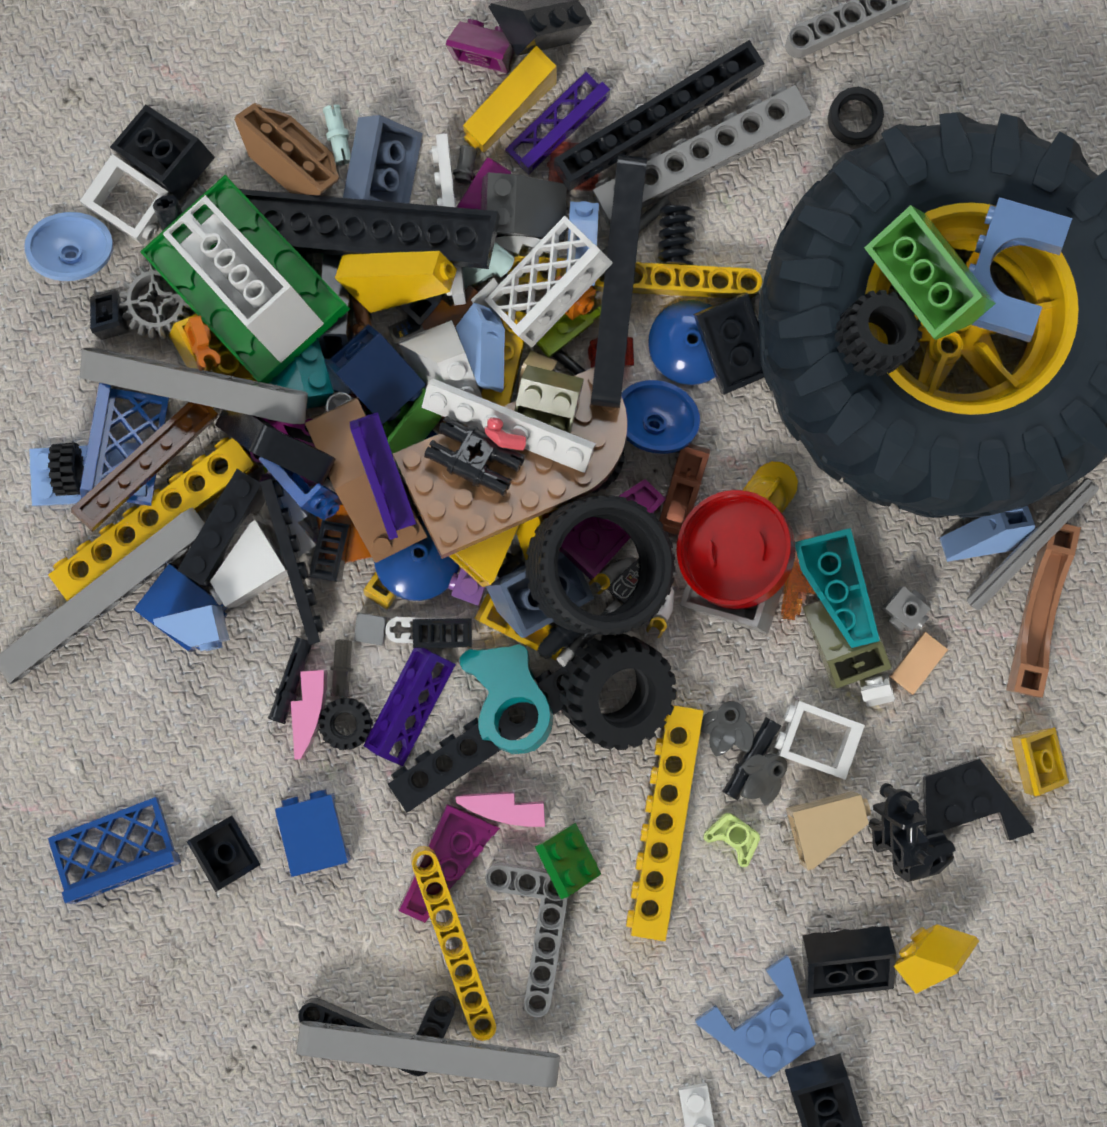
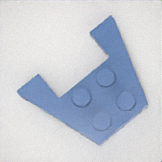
[695,955,816,1078]

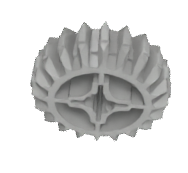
[119,264,193,340]

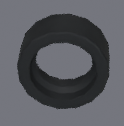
[827,86,884,145]

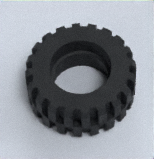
[559,633,677,750]

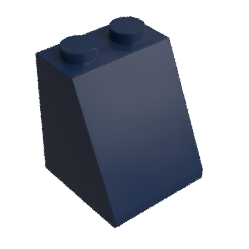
[326,324,426,424]

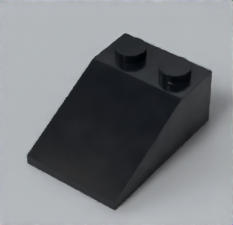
[110,104,215,200]
[785,1053,863,1127]

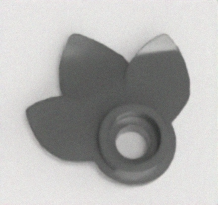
[700,701,754,756]
[741,754,787,805]

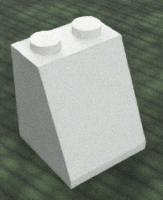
[399,320,482,398]
[210,520,288,608]

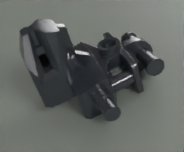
[868,783,956,882]

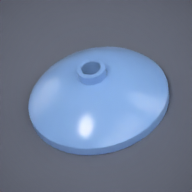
[24,212,113,281]

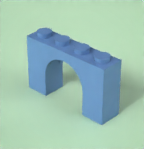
[969,197,1072,342]

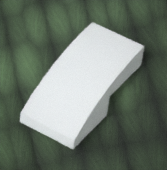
[495,236,551,258]

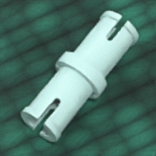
[322,105,351,165]

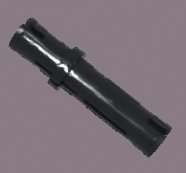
[268,637,313,724]
[722,717,782,801]

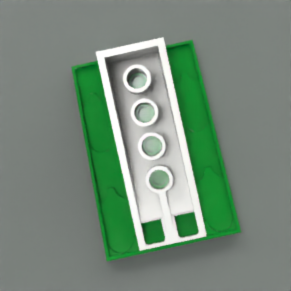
[140,175,350,384]

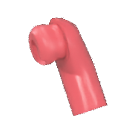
[485,417,526,451]

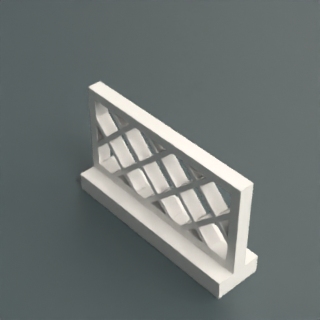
[485,216,613,348]

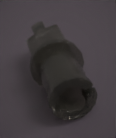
[330,639,354,697]

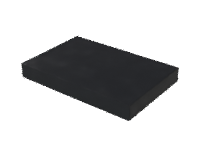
[693,292,765,395]

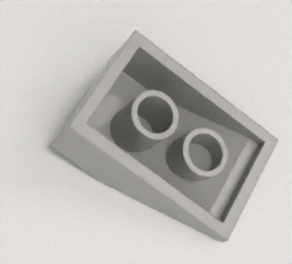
[680,584,784,634]

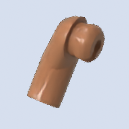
[351,297,372,336]

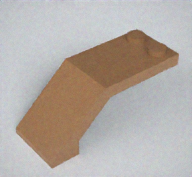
[305,397,427,563]

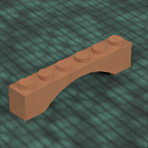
[1006,524,1081,698]

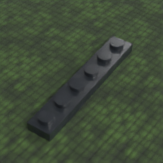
[260,473,325,645]

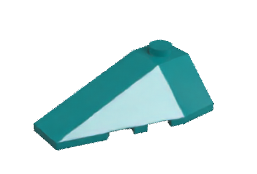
[795,528,880,648]

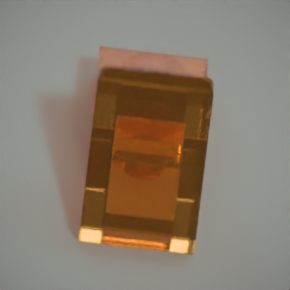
[780,562,817,621]

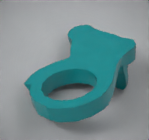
[460,644,554,754]

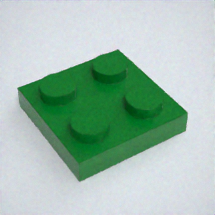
[535,823,601,899]

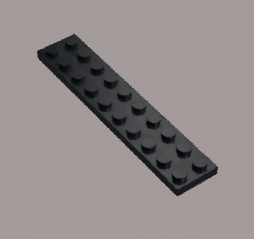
[239,189,500,269]

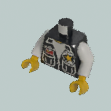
[589,557,674,638]

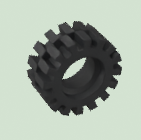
[48,442,84,496]
[318,698,373,750]

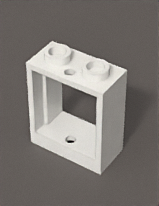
[80,154,171,245]
[774,701,865,780]

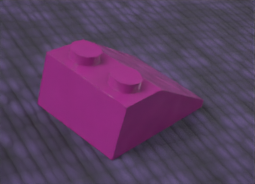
[446,19,514,74]

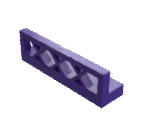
[505,72,610,175]
[350,412,416,540]
[363,648,456,766]

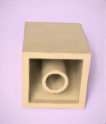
[786,791,871,870]

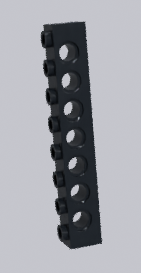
[554,40,765,191]
[388,657,576,813]

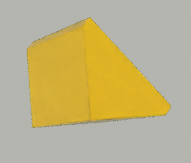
[1011,727,1069,796]

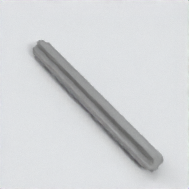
[967,478,1099,610]

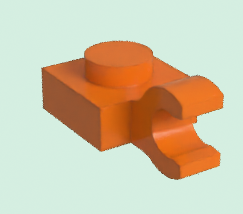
[184,316,221,371]

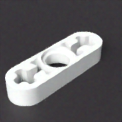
[385,617,463,643]

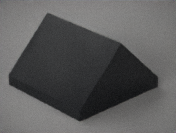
[186,816,261,892]

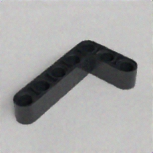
[215,409,336,485]
[298,991,457,1076]

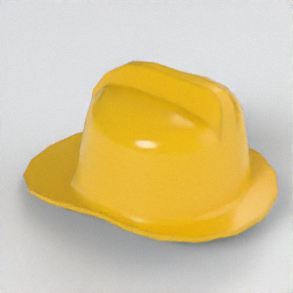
[743,461,798,513]

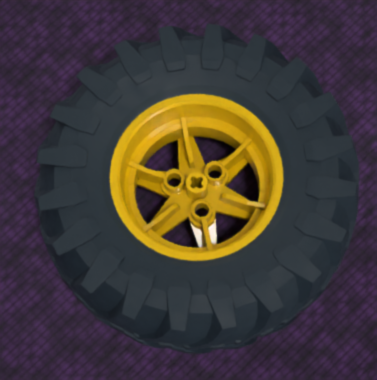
[758,112,1107,518]

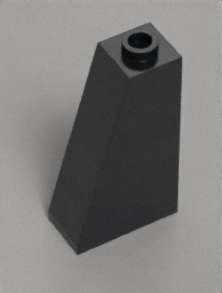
[318,254,354,359]

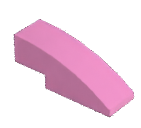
[291,670,327,760]
[456,791,545,827]

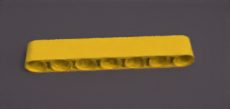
[410,846,496,1041]

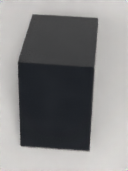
[90,290,129,340]

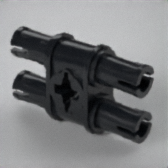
[424,416,526,497]

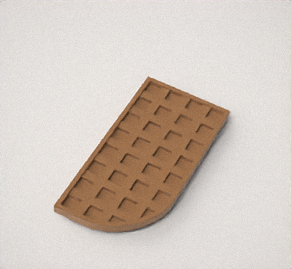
[393,367,627,559]

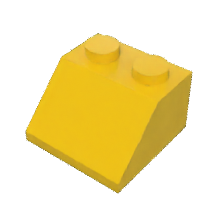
[894,924,979,994]

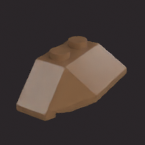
[234,103,339,195]

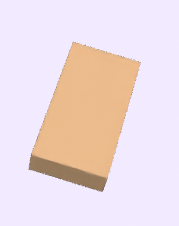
[889,632,948,695]

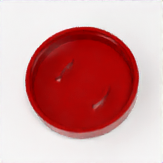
[676,490,796,609]

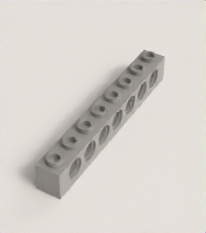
[592,85,812,226]

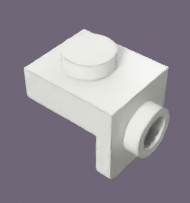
[860,673,895,707]

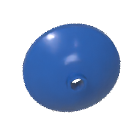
[648,300,715,385]
[621,380,700,454]
[374,516,459,601]

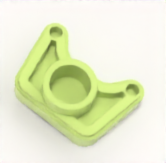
[703,813,760,867]

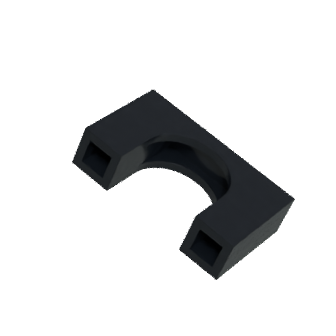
[177,469,266,587]

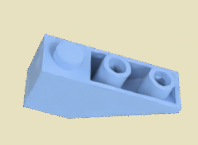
[455,302,505,392]
[940,505,1035,562]

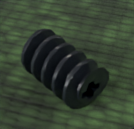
[658,205,695,265]

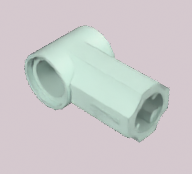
[462,242,514,289]

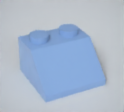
[153,605,230,651]

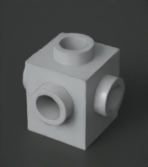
[881,586,931,632]

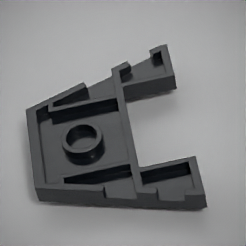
[923,758,1034,841]

